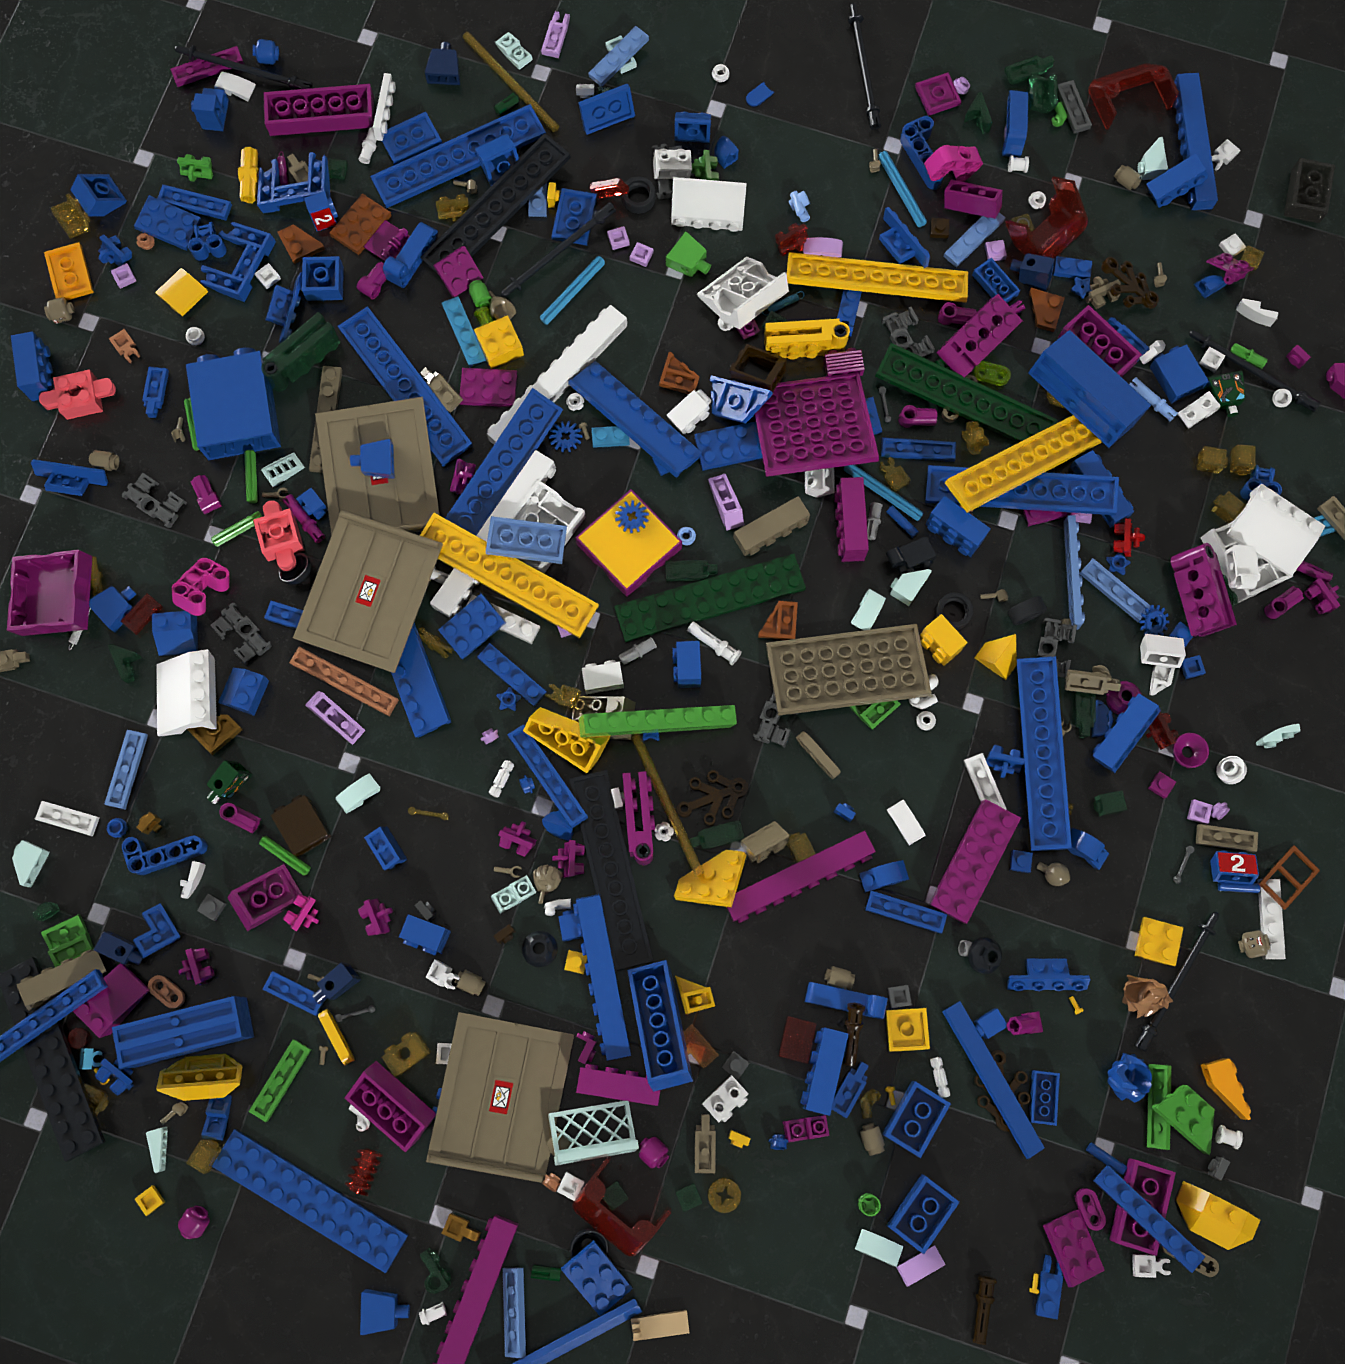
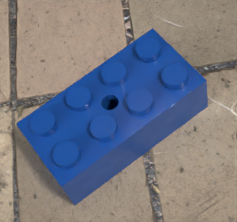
[800,1027,848,1116]

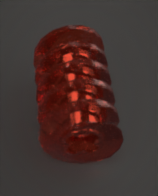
[345,1148,383,1196]

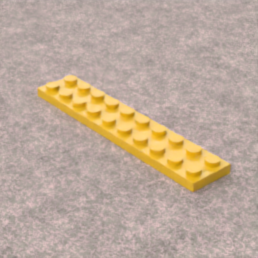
[786,252,968,303]
[945,415,1102,513]
[420,513,599,638]

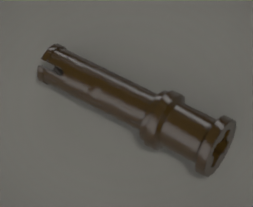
[843,1003,865,1066]
[973,1276,997,1345]

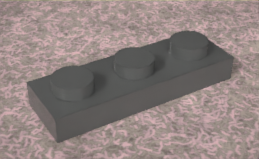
[1055,80,1092,133]

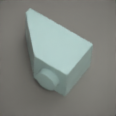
[1138,137,1168,180]
[890,569,932,606]
[12,840,50,888]

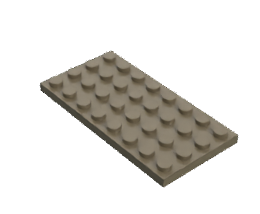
[766,624,931,715]

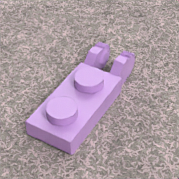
[541,11,570,58]

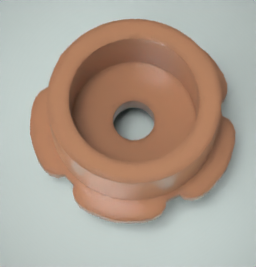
[137,233,154,250]
[542,1173,561,1192]

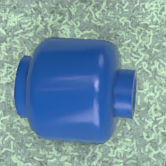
[253,39,279,65]

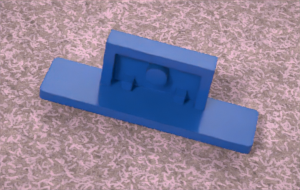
[879,207,930,268]
[266,272,302,344]
[31,459,108,496]
[1007,958,1090,991]

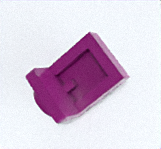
[576,1031,597,1064]

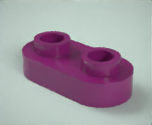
[1075,1188,1106,1231]

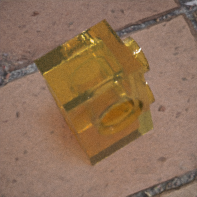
[381,1032,431,1077]

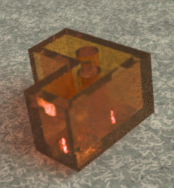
[683,1024,719,1069]

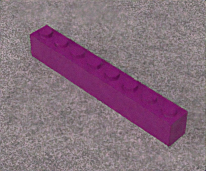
[726,831,876,923]
[432,1215,519,1364]

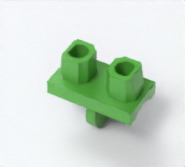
[691,150,719,181]
[177,154,213,182]

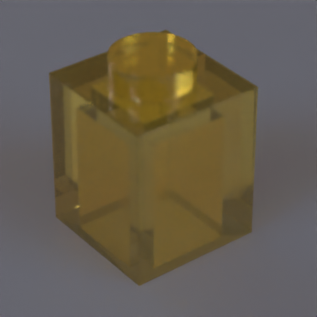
[1230,445,1255,475]
[1197,446,1229,474]
[1211,491,1246,524]
[787,832,816,864]
[187,1139,222,1174]

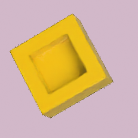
[547,182,560,208]
[564,950,587,974]
[728,1130,751,1148]
[135,1185,165,1216]

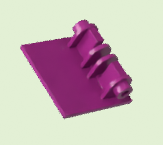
[364,220,410,261]
[1206,253,1254,285]

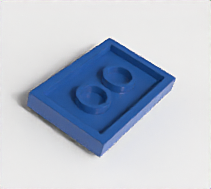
[578,83,635,135]
[381,112,442,165]
[551,188,597,245]
[134,195,201,251]
[438,593,507,659]
[561,1240,633,1316]

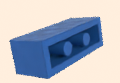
[1146,153,1208,208]

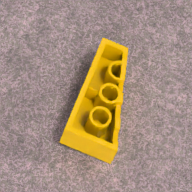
[523,707,611,773]

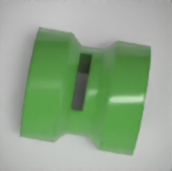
[858,1193,881,1216]

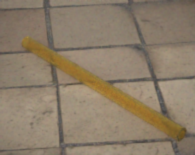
[463,32,559,132]
[631,734,704,876]

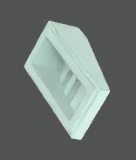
[261,452,305,488]
[146,1127,168,1173]

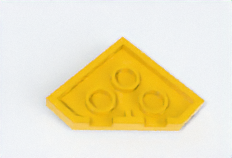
[674,850,746,908]

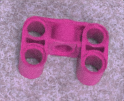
[924,145,983,182]
[172,558,230,616]

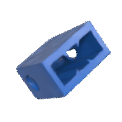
[350,439,395,479]
[89,586,137,633]
[360,1289,410,1335]

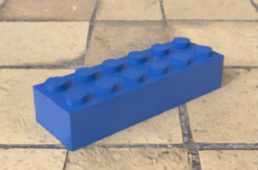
[627,960,693,1092]

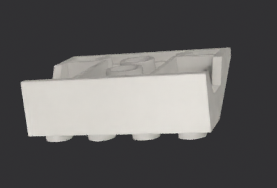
[671,177,747,231]
[697,257,789,329]
[509,480,585,573]
[1226,484,1325,577]
[1200,521,1293,604]
[156,649,217,736]

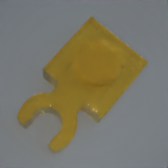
[879,457,911,492]
[545,684,581,709]

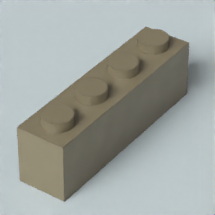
[733,496,810,556]
[17,950,108,1011]

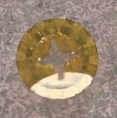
[708,1178,741,1213]

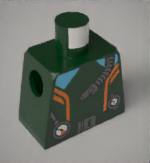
[1204,371,1245,417]
[206,760,252,804]

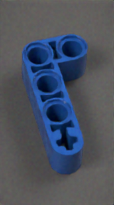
[1002,90,1028,158]
[900,116,944,190]
[383,222,438,288]
[122,836,208,875]
[805,982,888,1019]

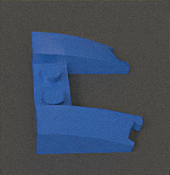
[257,152,330,214]
[201,222,276,302]

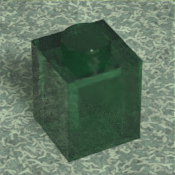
[1094,790,1127,817]

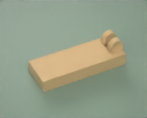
[631,1310,690,1341]

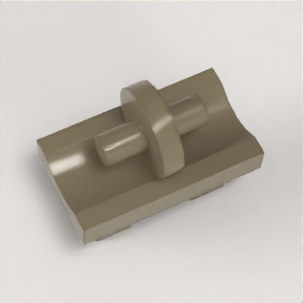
[1085,276,1121,309]

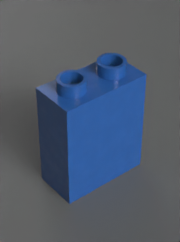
[186,348,281,460]

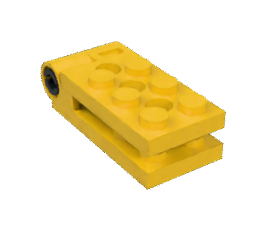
[764,319,850,359]

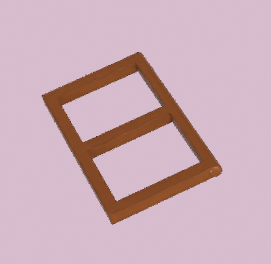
[1258,845,1320,910]

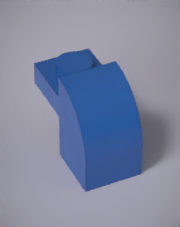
[1068,828,1109,870]
[859,860,909,892]

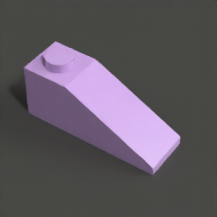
[708,474,744,531]
[305,691,365,745]

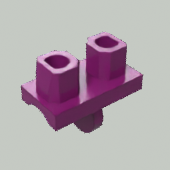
[450,459,476,495]
[1304,578,1341,614]
[498,821,537,857]
[552,840,585,878]
[358,898,393,936]
[178,948,215,985]

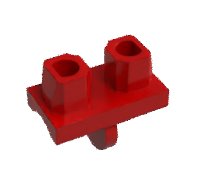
[1114,518,1145,557]

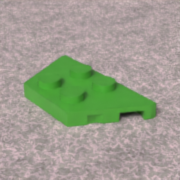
[1152,1085,1215,1155]

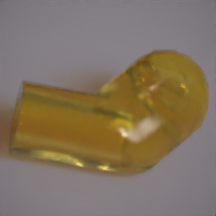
[860,1089,881,1119]

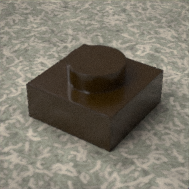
[930,218,949,239]
[493,924,516,944]

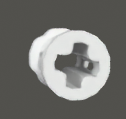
[1008,155,1029,173]
[1215,1125,1243,1149]

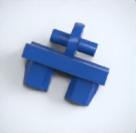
[98,235,132,267]
[986,745,1024,778]
[95,1058,133,1096]

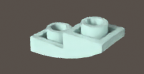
[495,32,533,70]
[851,589,886,630]
[1256,724,1300,748]
[336,774,380,814]
[491,875,536,914]
[855,1229,903,1267]

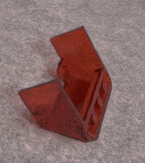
[1089,63,1179,130]
[1005,176,1088,259]
[573,1156,672,1256]

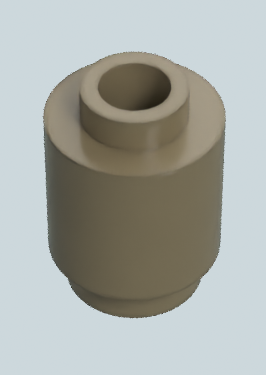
[1114,165,1142,190]
[89,450,119,471]
[824,966,855,990]
[455,969,486,996]
[859,1123,885,1156]

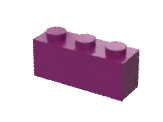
[944,180,1003,219]

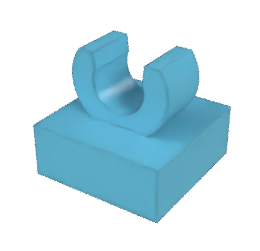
[79,1048,102,1069]

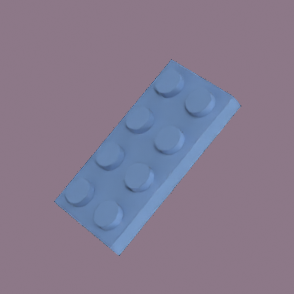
[486,516,567,564]

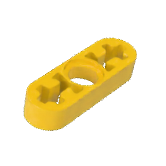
[318,1009,355,1065]

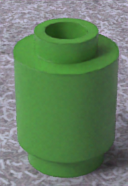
[469,280,492,309]

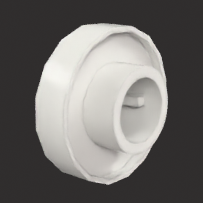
[1216,756,1247,784]

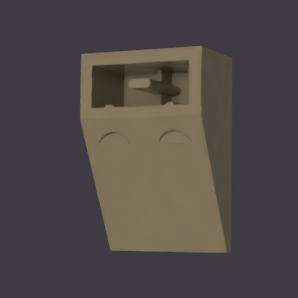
[572,696,636,740]
[740,821,790,863]

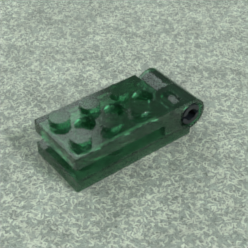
[261,312,341,392]

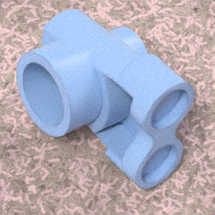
[789,191,810,222]

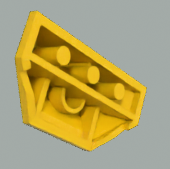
[156,1054,242,1101]
[1175,1181,1260,1250]

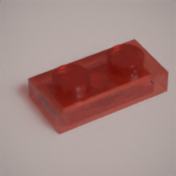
[589,178,629,199]
[121,593,163,635]

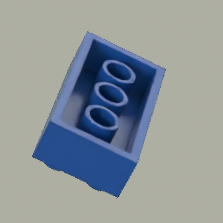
[972,258,1020,303]
[1029,1070,1060,1126]

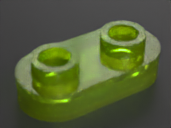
[973,361,1011,386]

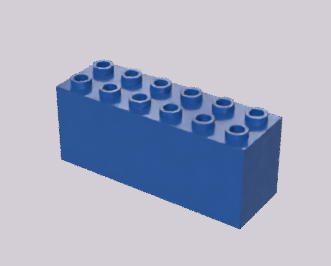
[1028,330,1151,448]
[112,996,254,1068]

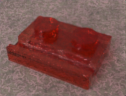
[778,1016,816,1064]

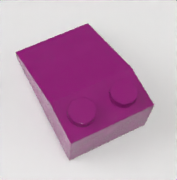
[228,864,302,931]
[73,963,150,1038]

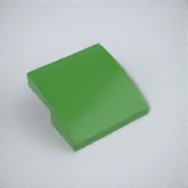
[849,700,901,729]
[41,914,94,967]

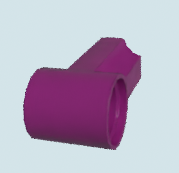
[357,262,386,299]
[938,302,977,325]
[898,405,937,428]
[190,475,222,514]
[1264,586,1304,619]
[219,803,261,834]
[1007,1011,1043,1035]

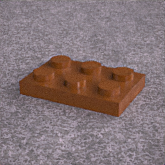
[329,193,392,255]

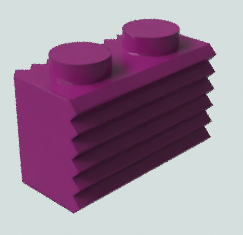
[823,348,864,376]

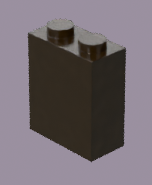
[271,795,332,857]

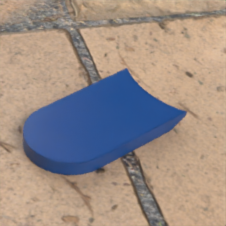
[746,82,774,107]

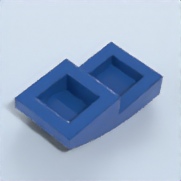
[201,1095,232,1141]

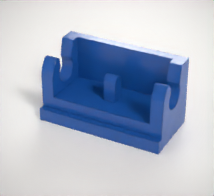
[364,827,408,871]

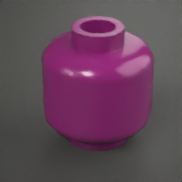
[638,1137,669,1168]
[178,1206,210,1239]

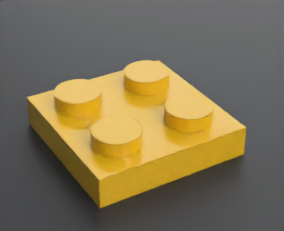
[1134,917,1183,967]
[885,1008,930,1052]

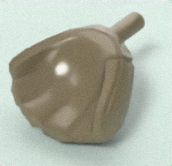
[489,291,516,319]
[533,865,563,904]

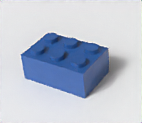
[11,331,55,401]
[925,495,991,557]
[882,1081,951,1158]
[886,1174,959,1254]

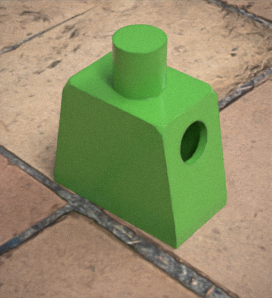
[666,232,711,277]

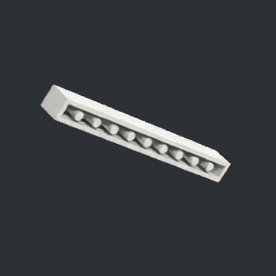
[487,305,627,444]
[430,450,556,619]

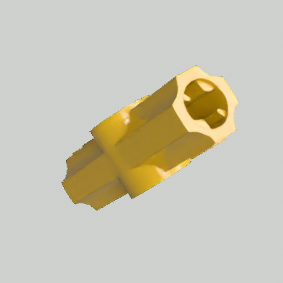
[238,147,259,203]

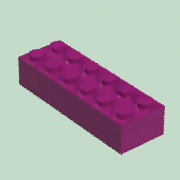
[264,84,375,136]
[929,799,1021,924]

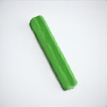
[184,398,200,451]
[244,450,258,504]
[211,511,263,547]
[259,836,311,876]

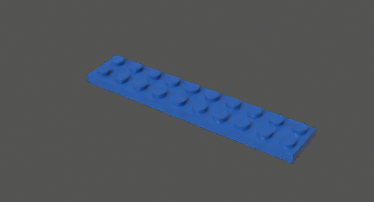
[370,104,546,208]
[338,306,473,466]
[445,388,563,536]
[694,397,882,471]
[925,465,1119,515]
[1016,656,1072,851]
[212,1129,409,1273]

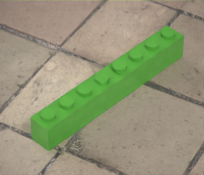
[579,705,737,737]

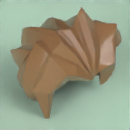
[1122,975,1173,1018]

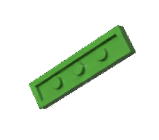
[249,1039,312,1122]
[1147,1064,1171,1150]

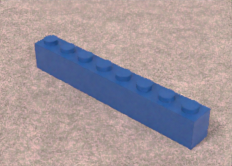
[1171,73,1218,210]
[573,894,631,1061]

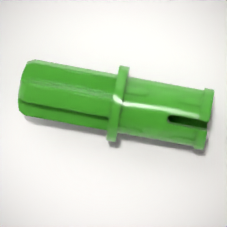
[1230,343,1268,369]

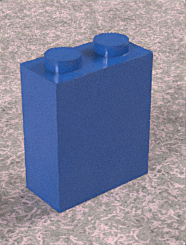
[1150,344,1209,404]

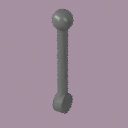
[879,387,891,422]
[1173,846,1194,883]
[334,1005,375,1022]

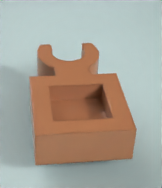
[109,329,140,363]

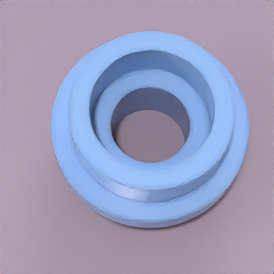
[677,527,696,545]

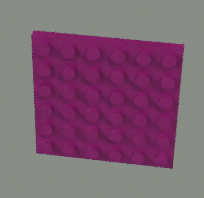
[754,372,879,477]

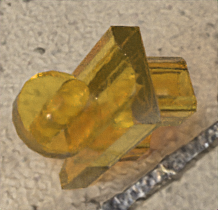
[436,194,470,222]
[962,421,989,455]

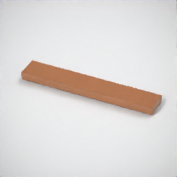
[289,647,399,716]

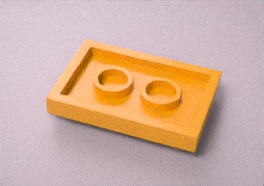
[44,242,94,300]

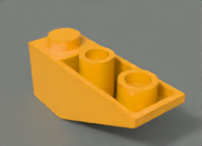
[1201,1058,1251,1120]

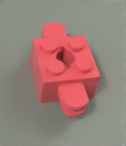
[39,369,116,420]
[253,501,304,571]

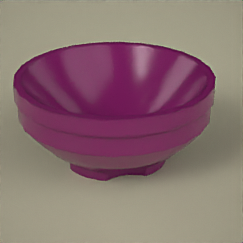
[1106,681,1141,715]
[1172,733,1209,768]

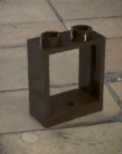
[729,344,787,392]

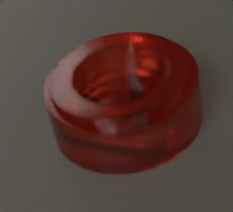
[68,1028,90,1049]

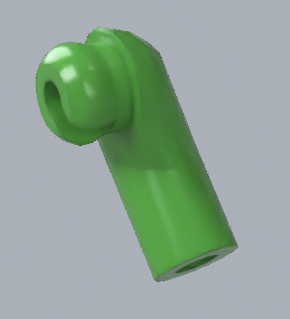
[1052,102,1067,127]

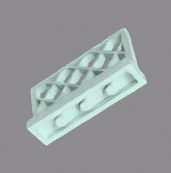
[548,1101,639,1166]

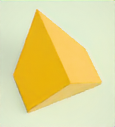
[975,634,1017,680]
[675,976,715,1015]

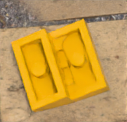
[155,268,208,316]

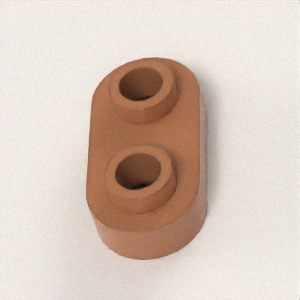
[148,975,185,1008]

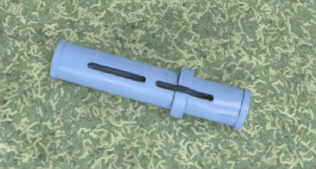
[1129,377,1178,422]

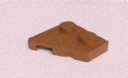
[277,224,325,264]
[1029,288,1065,332]
[659,352,699,394]
[758,601,798,640]

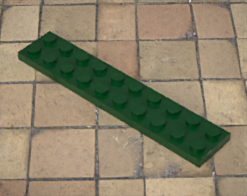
[875,343,1058,443]
[614,554,806,643]

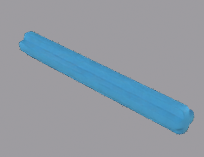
[878,151,927,228]
[540,256,605,324]
[843,465,923,521]

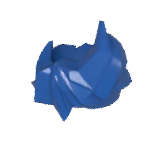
[1108,1053,1152,1103]

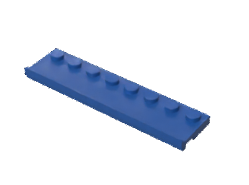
[568,361,702,478]
[391,623,451,738]

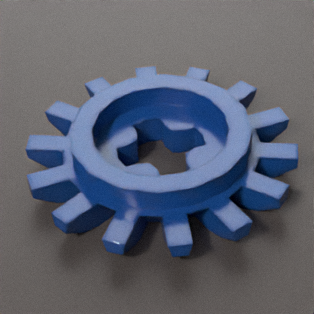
[549,421,582,452]
[615,500,649,533]
[1139,605,1169,636]

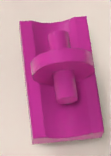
[283,894,319,931]

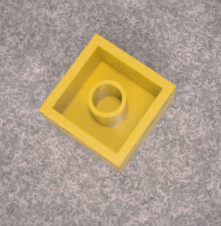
[474,315,524,369]
[920,614,968,666]

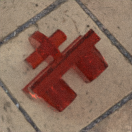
[775,223,809,255]
[1146,711,1179,750]

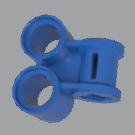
[188,222,227,261]
[1240,464,1282,501]

